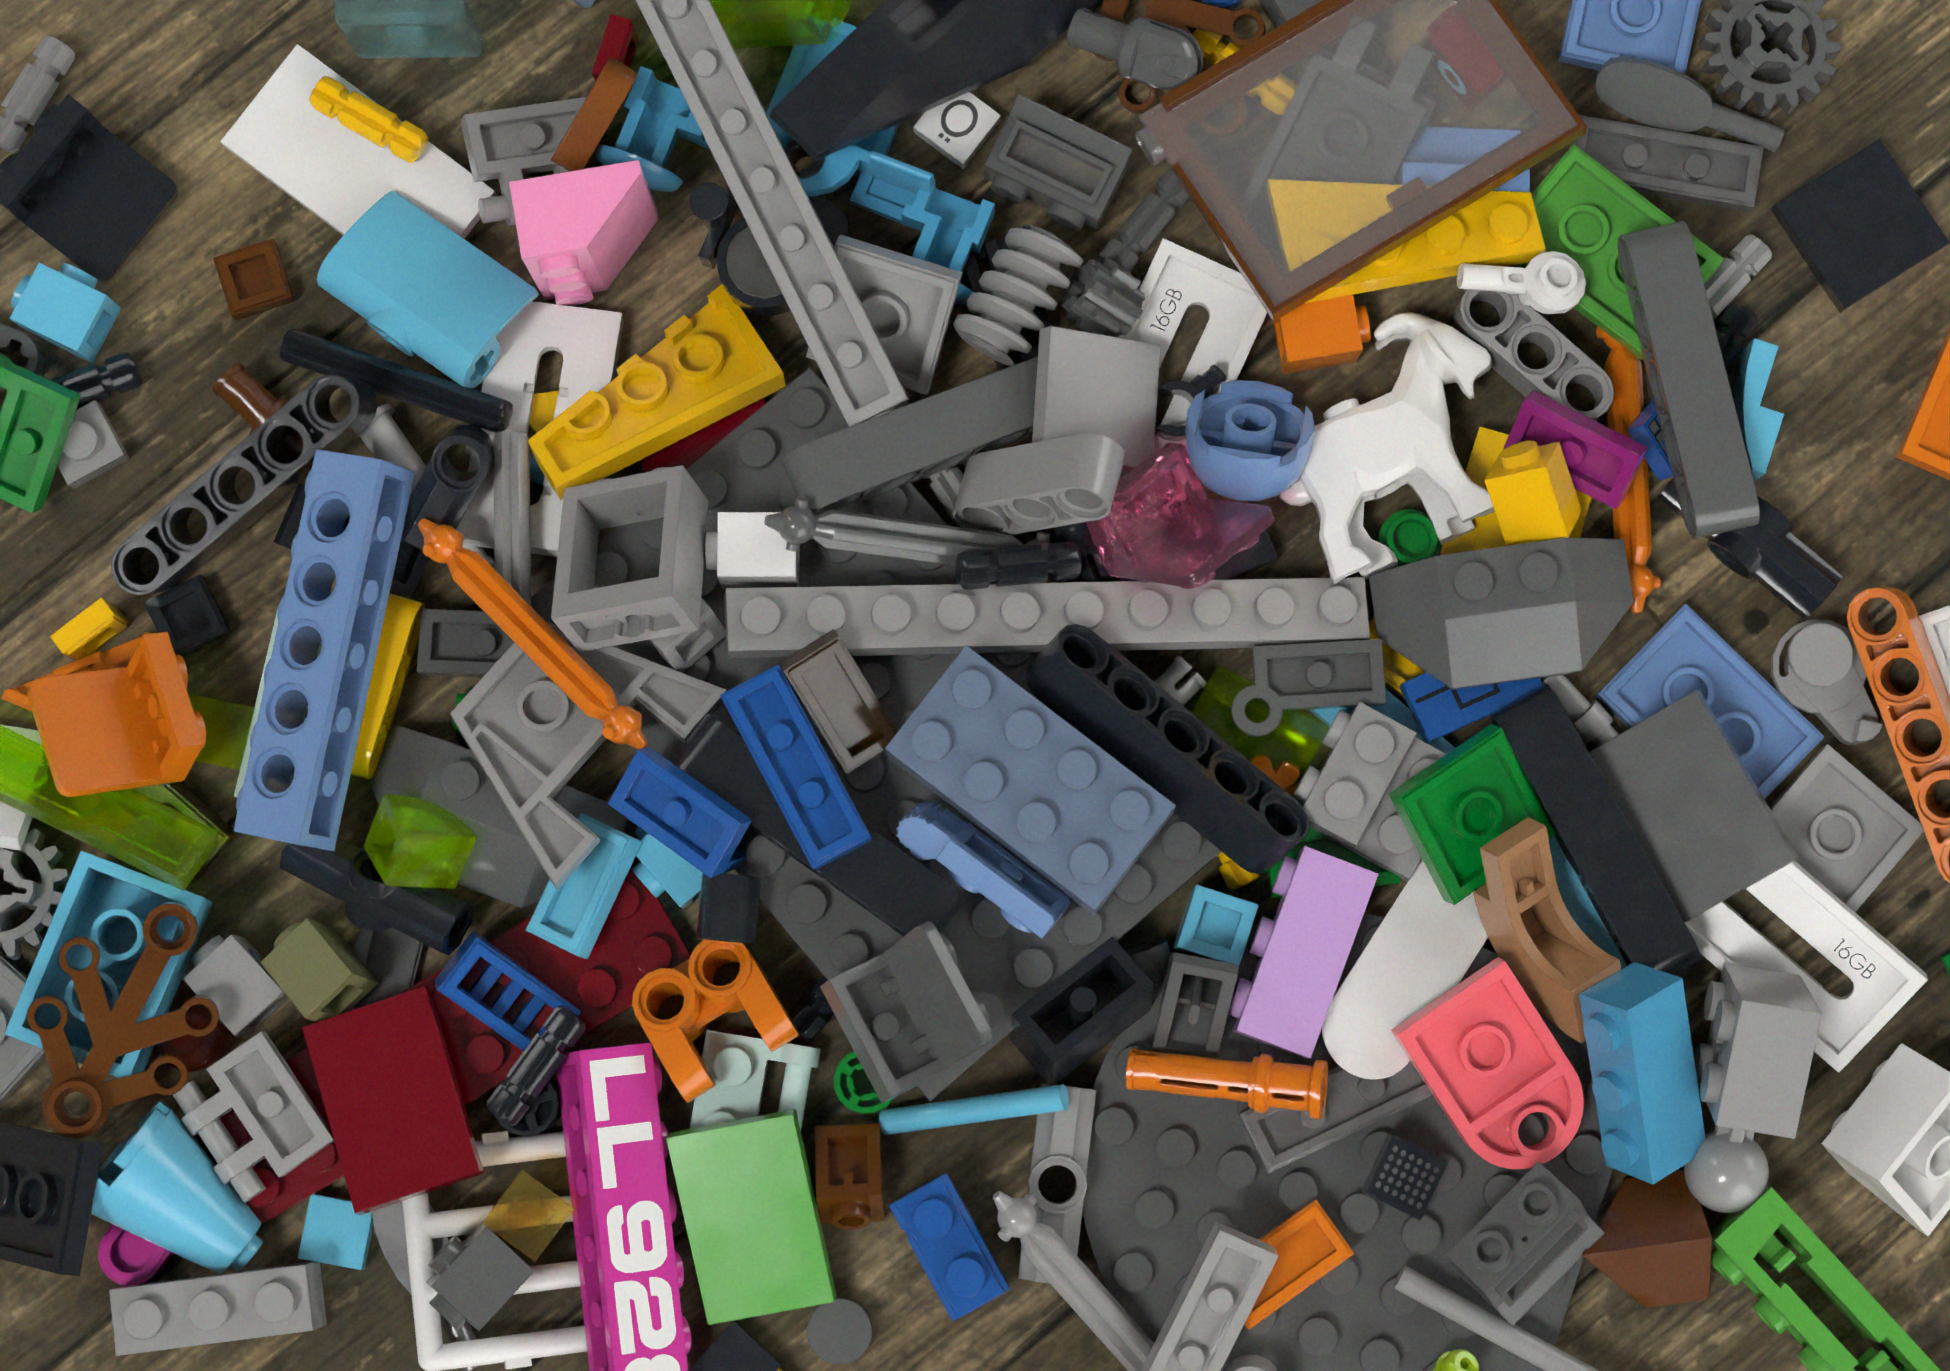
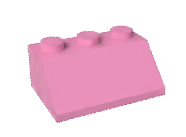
[509,160,659,306]

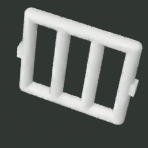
[402,1131,587,1371]

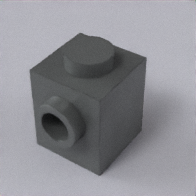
[426,1224,534,1331]

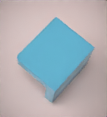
[1172,885,1258,965]

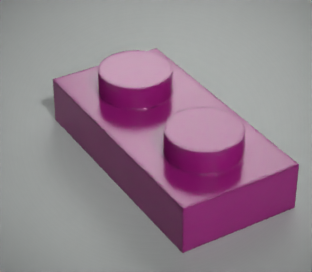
[1503,390,1648,509]

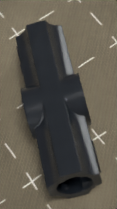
[1657,478,1843,620]
[280,836,474,956]

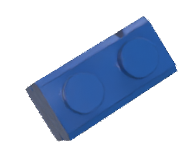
[889,1172,1010,1322]

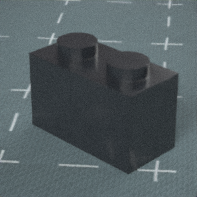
[1010,936,1155,1086]

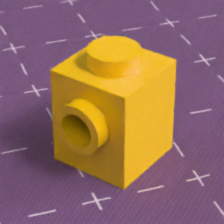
[1484,441,1582,546]

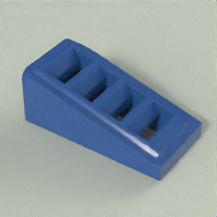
[435,930,581,1051]

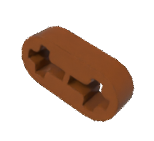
[551,57,638,171]

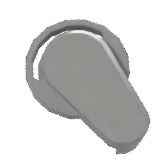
[1771,619,1883,745]

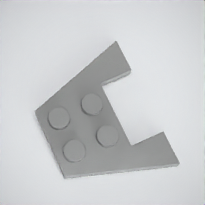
[450,621,727,890]

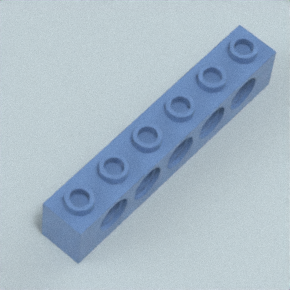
[233,449,415,851]

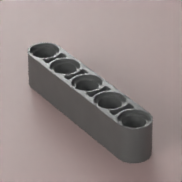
[1617,221,1760,539]
[781,356,1038,515]

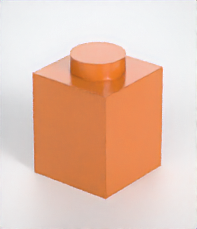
[1273,295,1371,374]

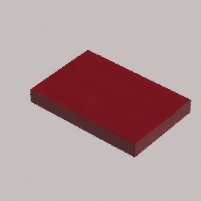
[302,986,484,1215]

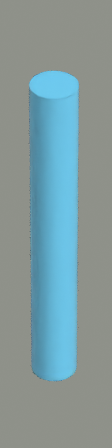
[879,1084,1069,1135]

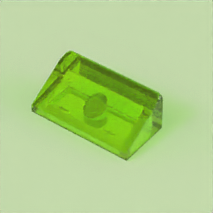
[1191,666,1328,784]

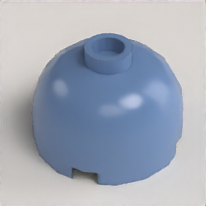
[1185,380,1315,501]

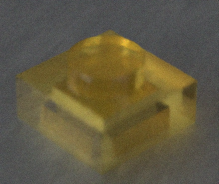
[481,1169,575,1262]

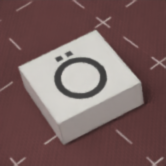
[913,92,1001,169]

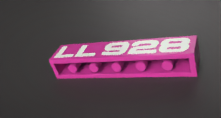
[557,1043,691,1371]

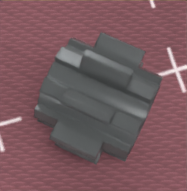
[1060,258,1145,337]

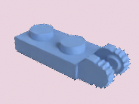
[896,800,1071,939]

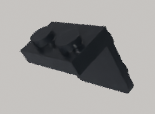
[0,94,178,281]

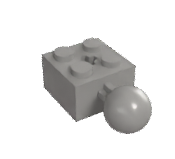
[1684,963,1822,1213]

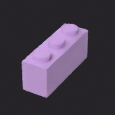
[1228,846,1378,1059]

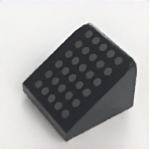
[1361,1133,1448,1221]

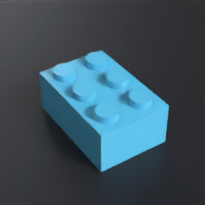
[4,851,213,1077]

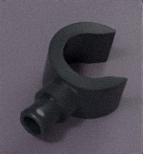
[1155,364,1227,441]

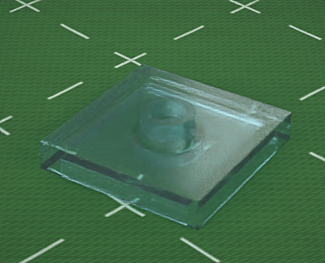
[335,0,482,59]

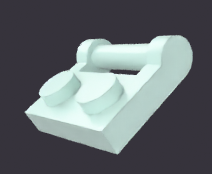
[690,1030,821,1130]

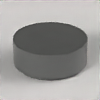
[807,1297,873,1364]

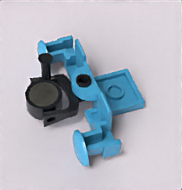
[595,8,995,317]

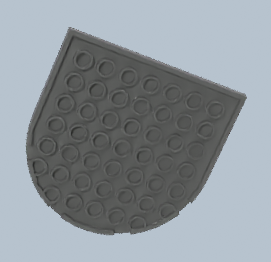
[1083,914,1613,1371]

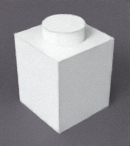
[705,512,800,589]

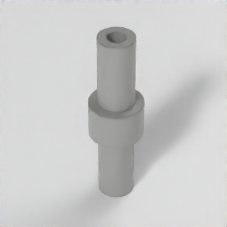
[1540,675,1619,748]

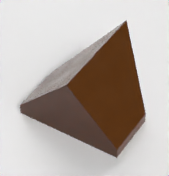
[1582,1170,1712,1308]

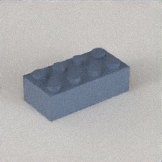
[885,645,1176,916]

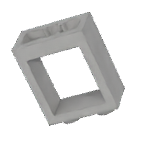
[551,465,709,652]

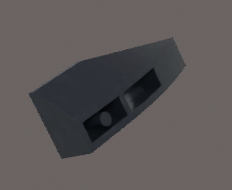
[770,0,1104,161]

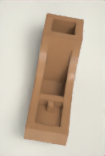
[1473,817,1621,1043]

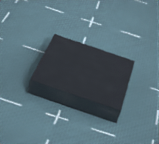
[1770,139,1950,313]

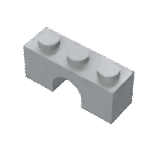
[109,1261,327,1356]

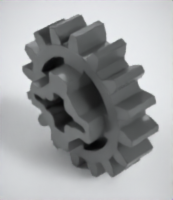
[1699,0,1841,116]

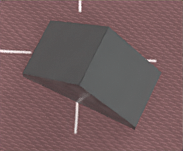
[1152,952,1239,1058]

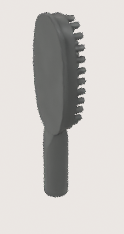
[1595,55,1784,152]

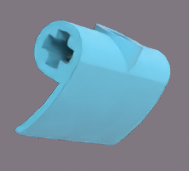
[317,191,539,389]

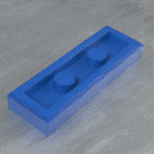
[720,665,872,871]

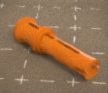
[1126,1048,1328,1120]

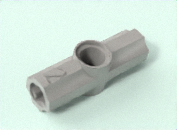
[1017,1083,1097,1284]

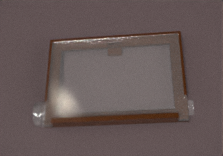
[1135,0,1587,321]

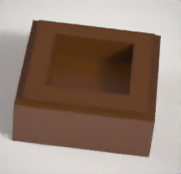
[213,238,295,321]

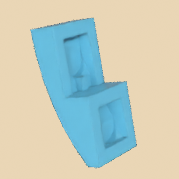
[1732,338,1784,482]

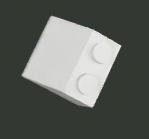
[1822,1043,1950,1236]

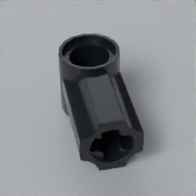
[402,424,494,550]
[697,873,763,943]

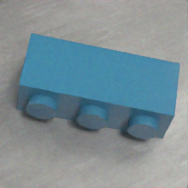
[1579,962,1706,1184]

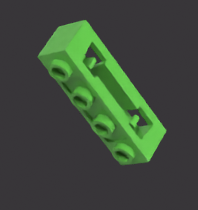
[1710,1186,1941,1371]

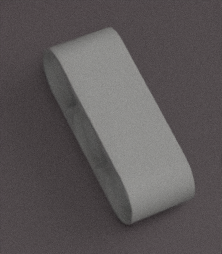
[1452,289,1614,422]
[952,433,1125,535]

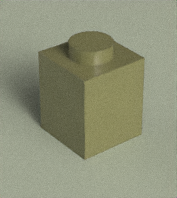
[260,918,379,1022]

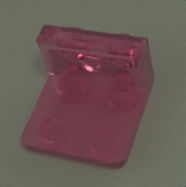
[1086,443,1275,589]

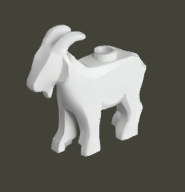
[1279,312,1495,584]

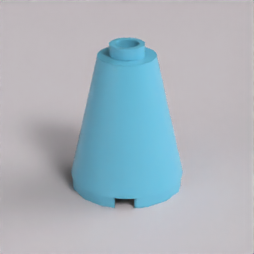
[91,1100,263,1274]

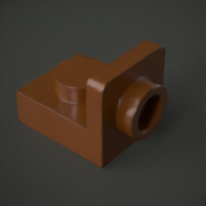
[815,1123,885,1230]

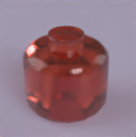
[157,1008,227,1072]

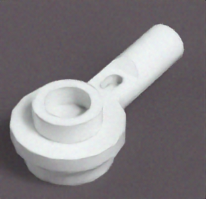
[1457,251,1586,314]

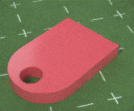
[1391,957,1584,1169]

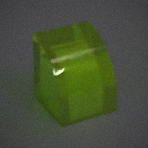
[364,794,477,889]

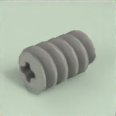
[953,224,1083,367]

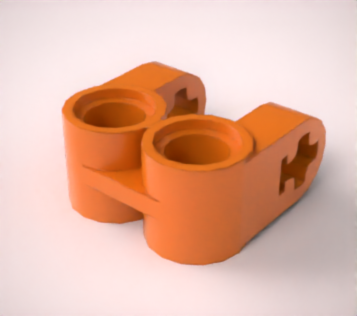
[632,940,800,1103]

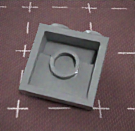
[1292,702,1446,882]

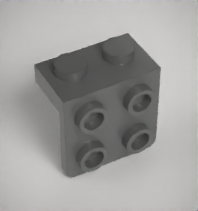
[820,921,992,1104]

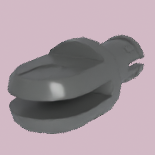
[1067,8,1203,91]

